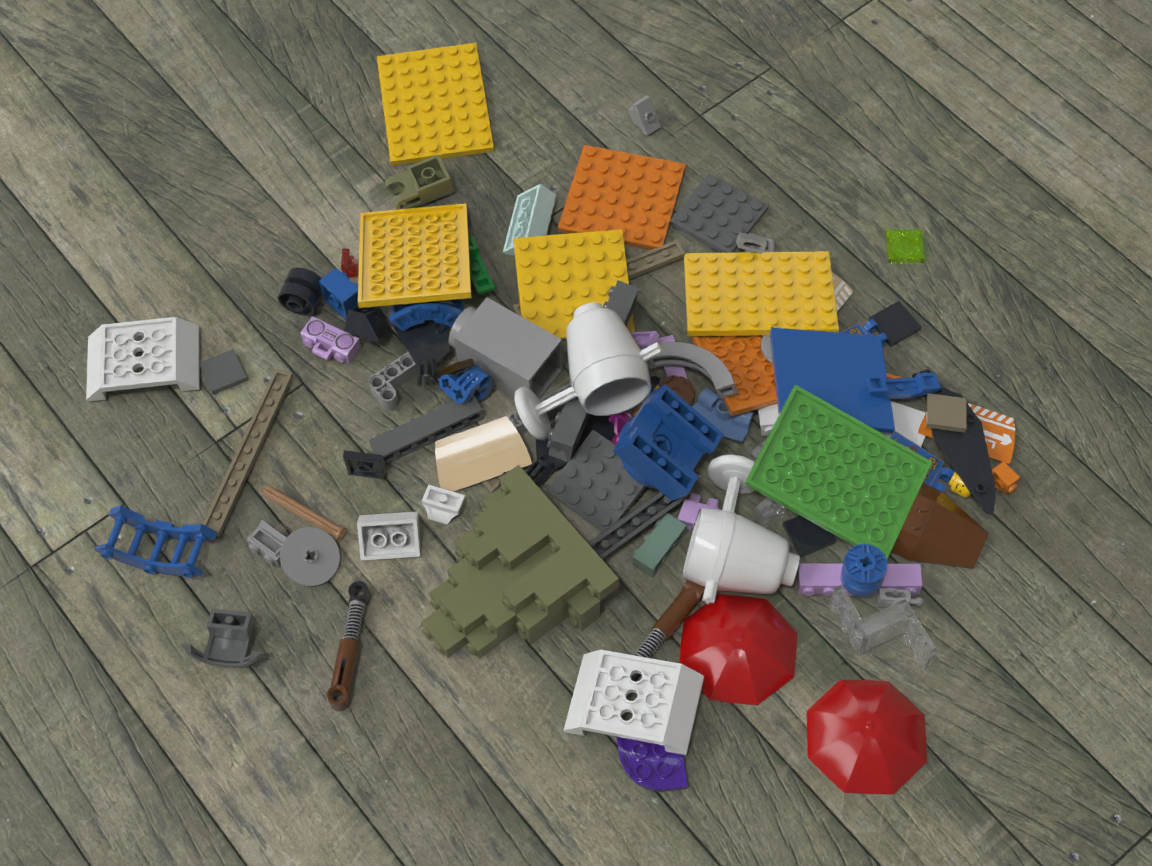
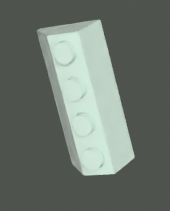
[503,184,556,256]

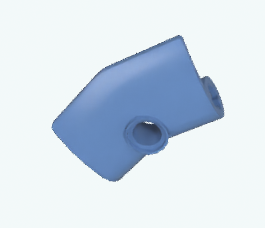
[692,387,754,443]

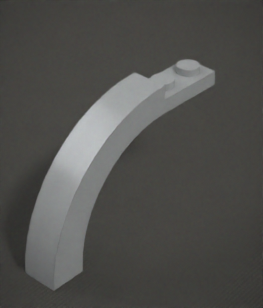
[647,342,738,399]

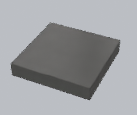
[199,349,248,395]

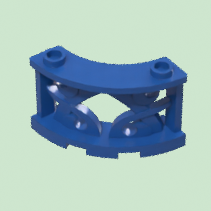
[390,299,464,331]

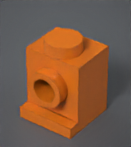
[992,461,1020,495]

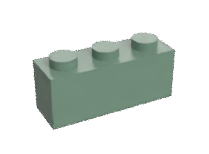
[632,513,687,578]

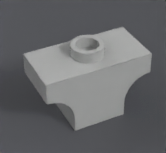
[628,96,661,135]

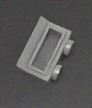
[247,520,286,567]

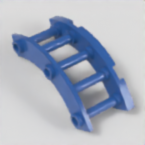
[94,505,217,578]

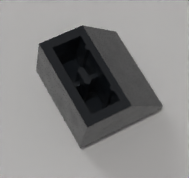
[344,306,393,343]

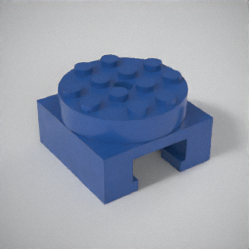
[613,385,724,501]

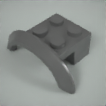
[181,609,262,668]

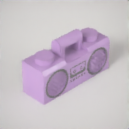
[300,316,361,365]

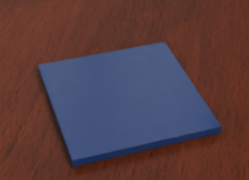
[769,327,895,433]

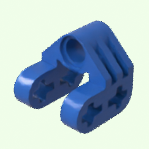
[439,365,493,404]

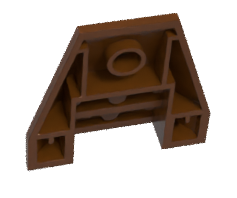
[891,483,989,569]

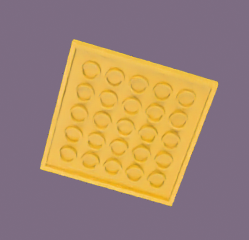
[513,229,635,340]

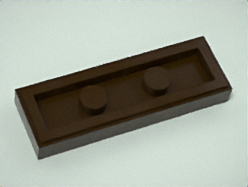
[436,358,475,379]

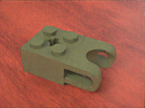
[385,154,454,210]

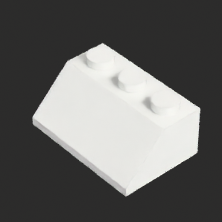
[357,511,420,560]

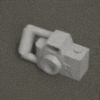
[736,232,775,254]
[877,588,923,612]

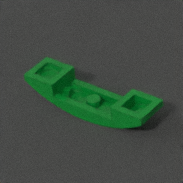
[468,235,495,295]

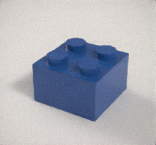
[319,268,358,320]

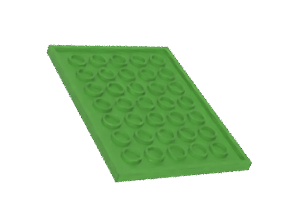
[744,385,932,560]

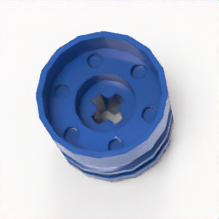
[840,544,887,597]

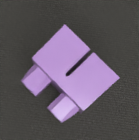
[678,493,719,532]

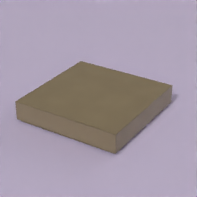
[926,393,966,433]

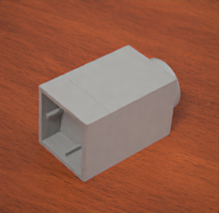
[449,297,564,399]

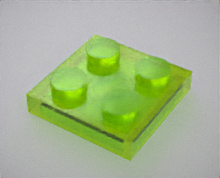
[885,229,925,263]

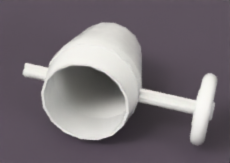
[514,302,662,440]
[682,455,800,604]

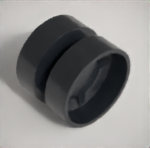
[278,267,322,316]

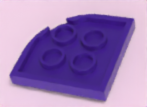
[616,736,688,792]

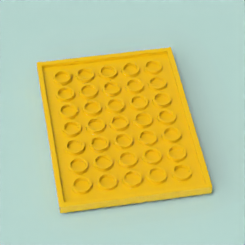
[377,43,494,166]
[358,203,471,308]
[684,251,839,336]

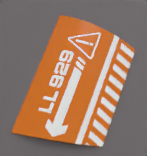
[918,403,1015,464]

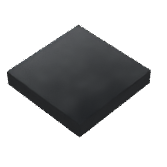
[868,301,921,347]
[343,450,387,479]
[782,515,836,558]

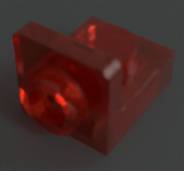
[341,249,359,278]

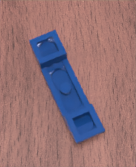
[864,372,941,399]

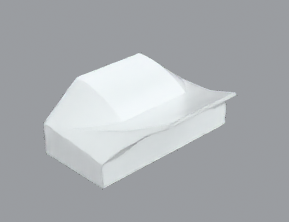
[421,485,466,524]

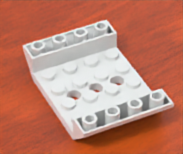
[86,317,200,402]
[564,650,704,755]

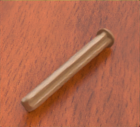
[263,485,347,542]

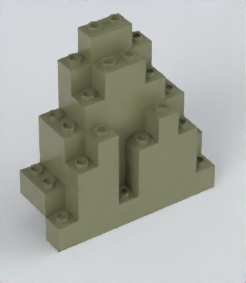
[422,465,619,659]

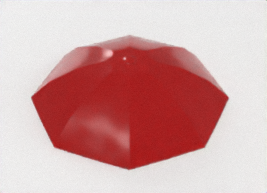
[679,594,797,706]
[807,680,927,795]

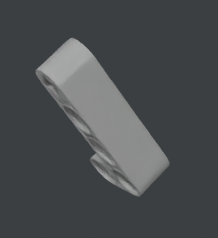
[368,352,417,411]

